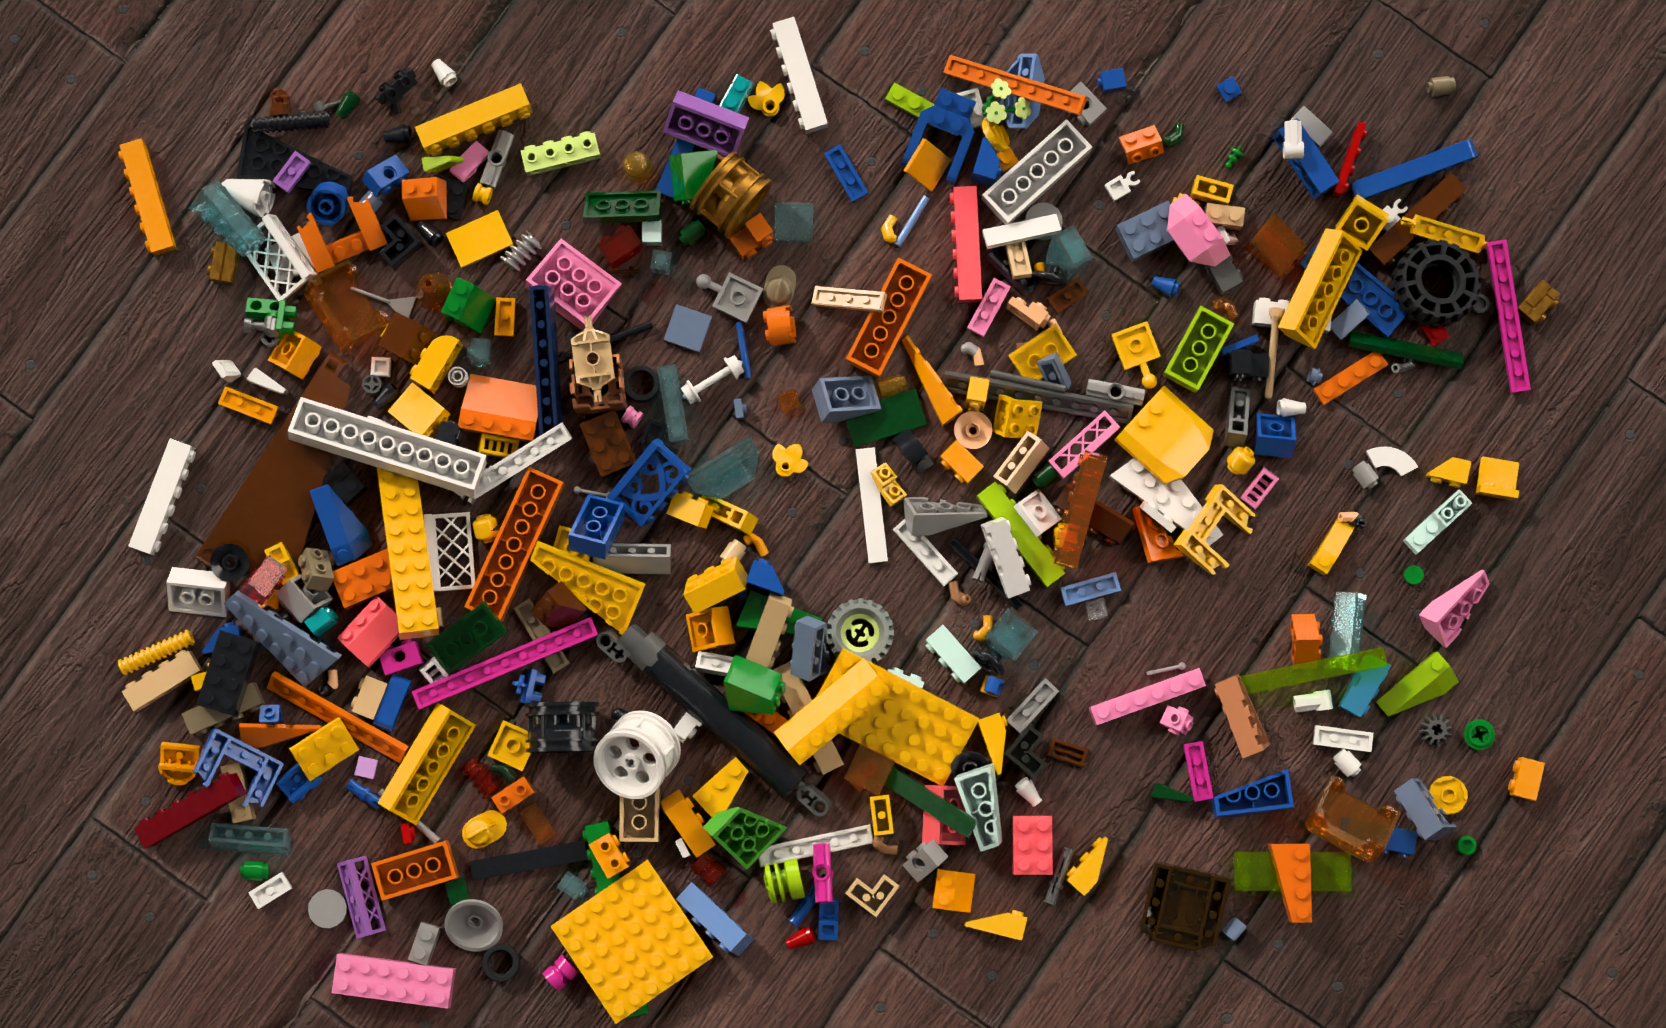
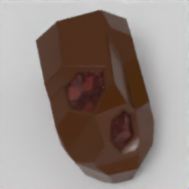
[269,88,291,117]

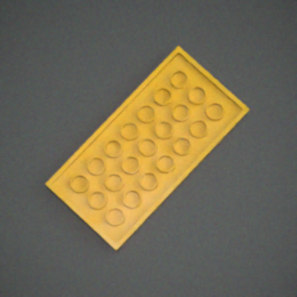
[816,647,979,786]

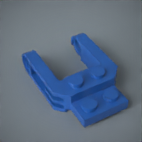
[901,88,977,185]

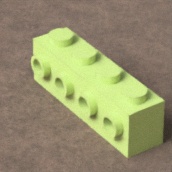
[521,131,601,176]

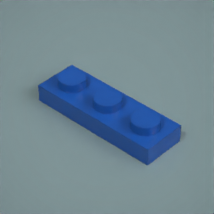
[824,144,869,203]

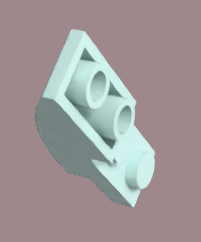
[1403,489,1472,555]

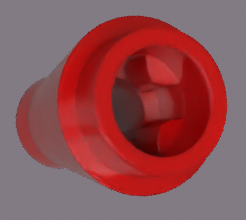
[786,926,816,950]

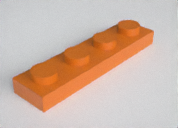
[1313,352,1388,405]

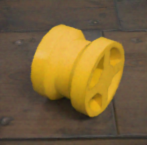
[472,183,493,205]

